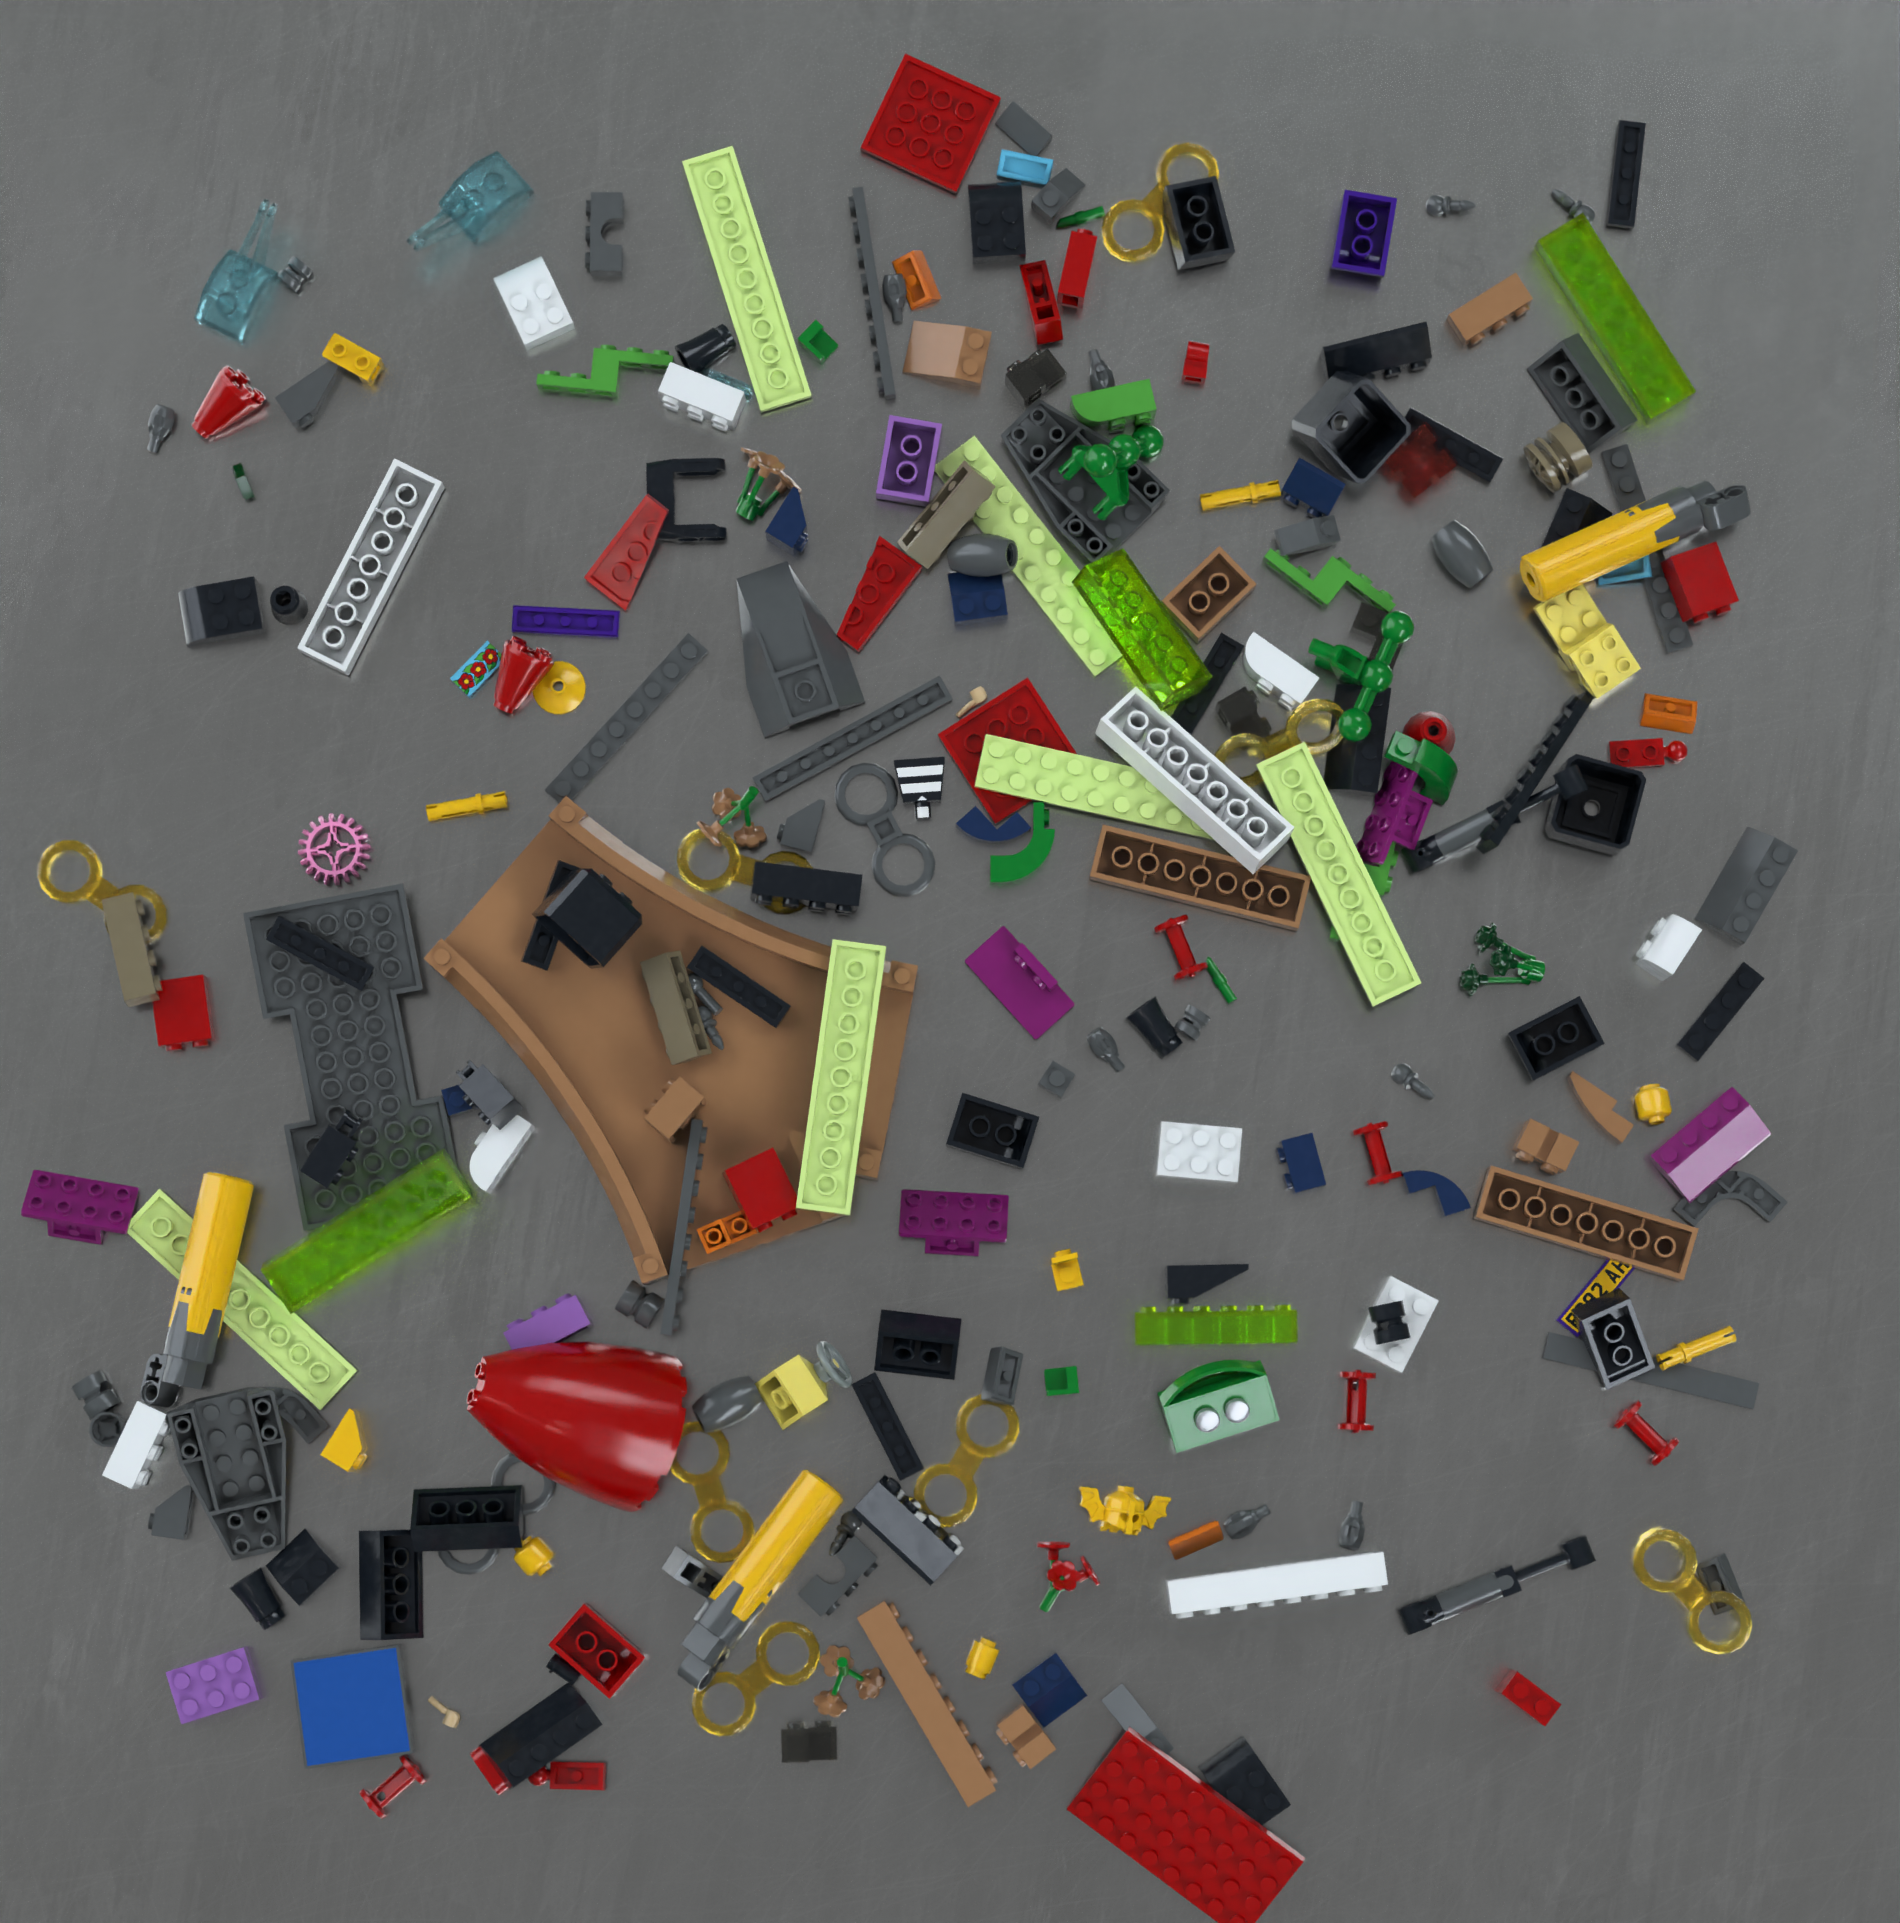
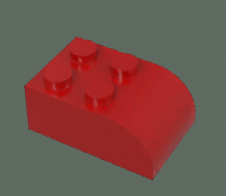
[548,1603,646,1699]

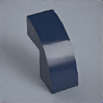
[955,806,1031,844]
[1402,1170,1471,1217]

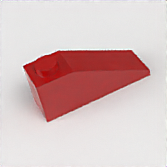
[1019,260,1063,345]

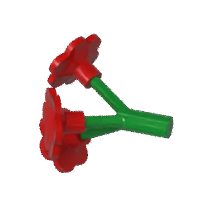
[1037,1541,1100,1612]

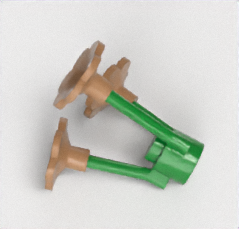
[735,447,802,521]

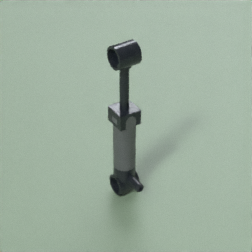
[1401,764,1589,874]
[1398,1535,1596,1635]

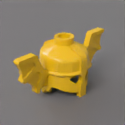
[1079,1486,1171,1535]

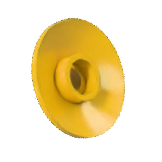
[533,661,586,714]

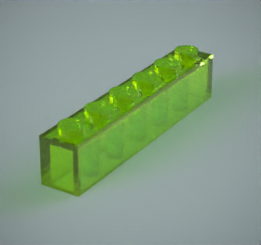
[1134,1305,1298,1345]

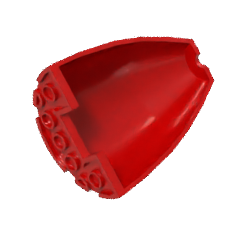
[467,1342,687,1512]

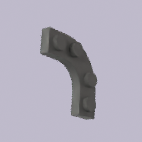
[1673,1171,1788,1227]
[261,1387,329,1444]

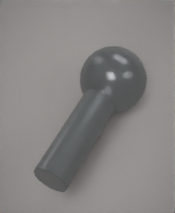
[688,973,723,1016]

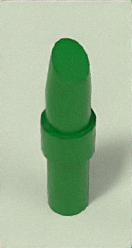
[1056,206,1105,229]
[1206,956,1237,1004]

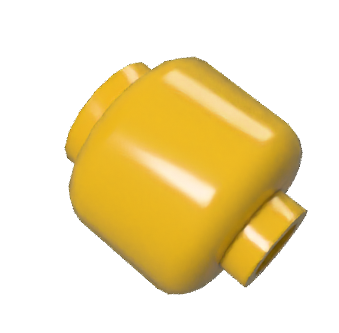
[1634,1084,1672,1125]
[514,1536,554,1576]

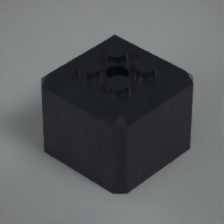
[1292,371,1411,483]
[1545,754,1646,855]
[532,868,642,969]

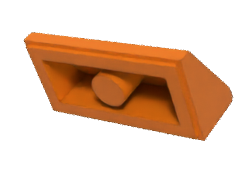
[892,250,941,310]
[1640,693,1697,734]
[1167,1520,1224,1560]

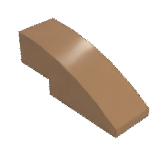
[1567,1071,1634,1144]

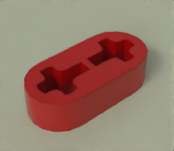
[470,1746,509,1795]

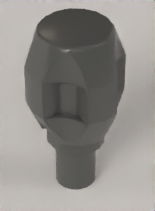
[882,273,907,321]
[1088,349,1115,391]
[147,404,175,453]
[1087,1027,1125,1072]
[1339,1501,1365,1551]
[1223,1504,1271,1540]

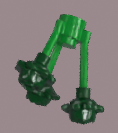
[1460,923,1545,996]

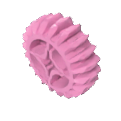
[298,813,371,886]

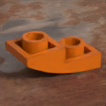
[696,1211,758,1254]

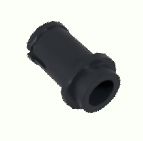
[546,1654,580,1685]

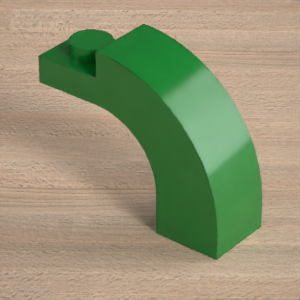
[1384,731,1458,805]
[990,802,1055,885]

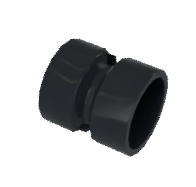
[1368,1300,1410,1345]

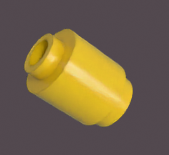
[965,1637,1000,1680]

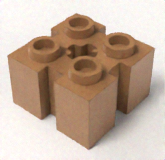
[1511,1118,1579,1176]
[996,1703,1056,1769]

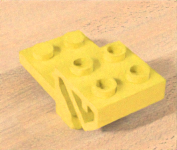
[1533,584,1641,699]

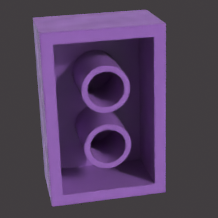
[876,415,942,507]
[503,1293,594,1349]
[166,1646,263,1724]

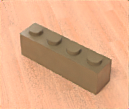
[897,460,995,569]
[102,892,162,1007]
[640,951,712,1065]

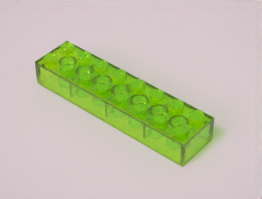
[1535,213,1696,425]
[261,1148,474,1314]

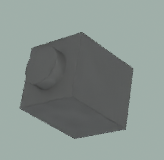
[1038,1060,1076,1099]

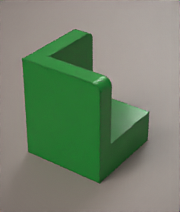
[797,320,838,365]
[1044,1366,1079,1396]

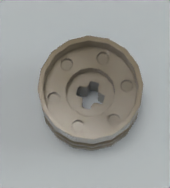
[1523,421,1593,493]

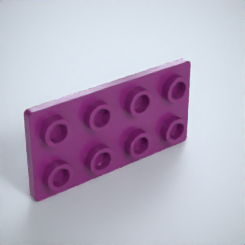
[1356,761,1433,865]
[965,926,1074,1039]
[21,1170,139,1245]
[899,1189,1009,1256]

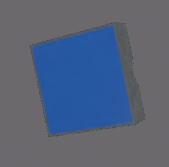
[290,1644,416,1769]

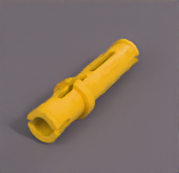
[1199,480,1281,511]
[426,791,508,822]
[1656,1326,1736,1371]

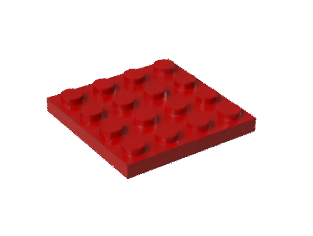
[860,53,1001,194]
[938,677,1077,825]

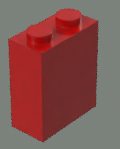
[1057,229,1098,309]
[1660,541,1739,623]
[152,974,215,1052]
[722,1147,798,1233]
[1495,1669,1561,1726]

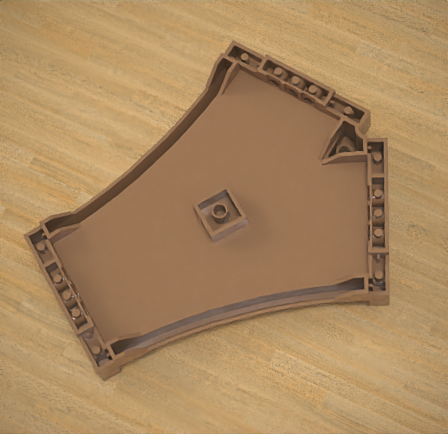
[423,796,918,1285]

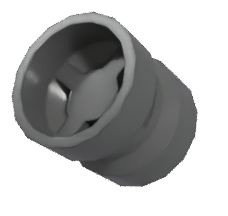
[276,256,313,293]
[1174,1004,1211,1041]

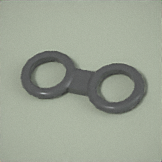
[834,763,935,897]
[438,1453,555,1575]

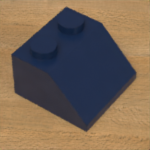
[1281,458,1346,518]
[765,486,809,556]
[947,572,1008,627]
[1012,1652,1087,1728]

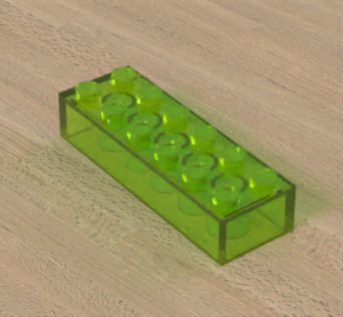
[1072,548,1213,711]

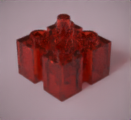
[1386,421,1458,499]

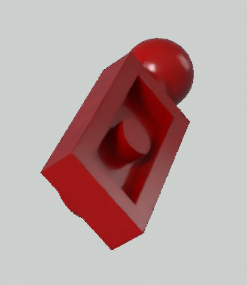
[1609,738,1688,768]
[528,1762,606,1790]

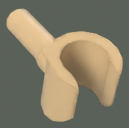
[956,686,987,719]
[428,1696,460,1728]

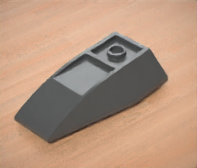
[1001,398,1170,566]
[737,561,865,738]
[167,1387,286,1561]

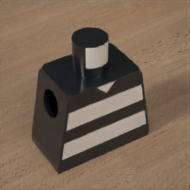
[894,757,945,819]

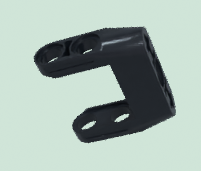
[646,458,727,542]

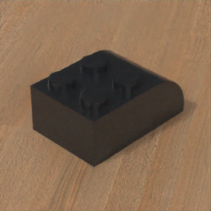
[1163,176,1235,270]
[968,181,1026,264]
[178,576,266,647]
[1508,996,1605,1081]
[946,1093,1039,1169]
[1198,1736,1291,1825]

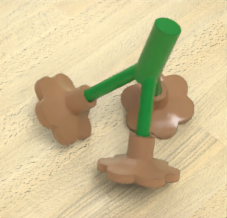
[697,786,767,848]
[813,1645,885,1717]

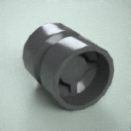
[615,1280,665,1329]
[71,1370,121,1420]
[89,1412,128,1447]

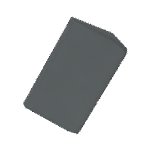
[995,101,1052,156]
[981,1346,1023,1406]
[1695,1553,1745,1615]

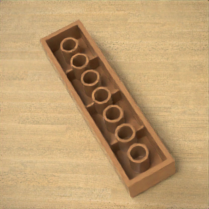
[1089,824,1311,931]
[1473,1165,1699,1282]
[857,1600,998,1807]

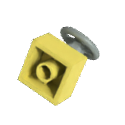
[755,1341,852,1430]

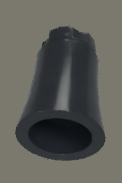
[675,324,736,373]
[270,586,308,625]
[1126,996,1183,1058]
[229,1567,286,1630]

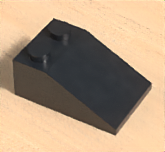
[1165,1264,1249,1305]
[1571,1288,1655,1390]

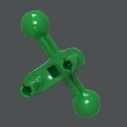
[1058,425,1164,520]
[1308,611,1414,742]

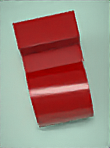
[1182,341,1210,384]

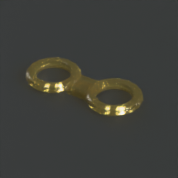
[1101,142,1219,261]
[1214,699,1344,787]
[676,829,814,914]
[37,840,167,944]
[914,1394,1019,1528]
[670,1421,754,1563]
[1633,1529,1752,1655]
[691,1621,820,1736]

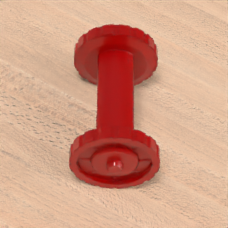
[1154,914,1208,981]
[1353,1121,1403,1186]
[1338,1370,1376,1433]
[1613,1400,1679,1466]
[359,1755,427,1820]

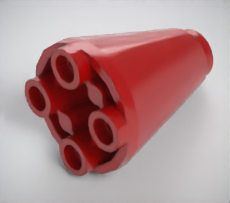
[191,365,266,439]
[493,636,554,714]
[1403,711,1456,755]

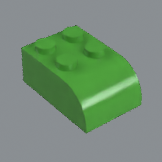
[1070,379,1157,433]

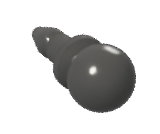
[1552,188,1595,226]
[1426,195,1476,216]
[698,1006,724,1050]
[1392,1063,1435,1099]
[829,1511,862,1556]

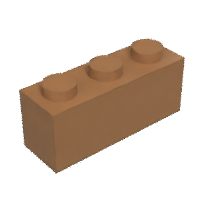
[1446,273,1533,346]

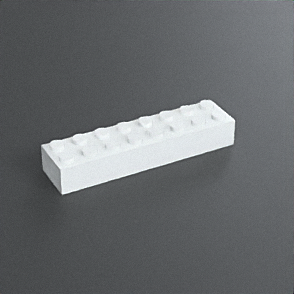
[297,458,445,676]
[1095,686,1294,874]
[1165,1551,1388,1619]

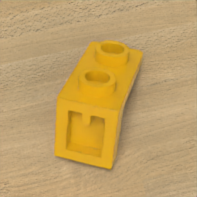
[322,333,383,387]
[1050,1249,1084,1292]

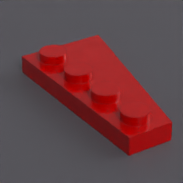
[584,494,669,611]
[837,536,923,653]

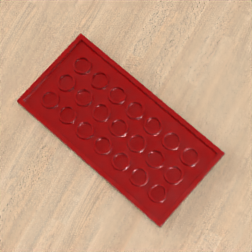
[1067,1726,1305,1923]

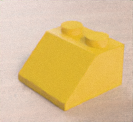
[320,1408,368,1472]

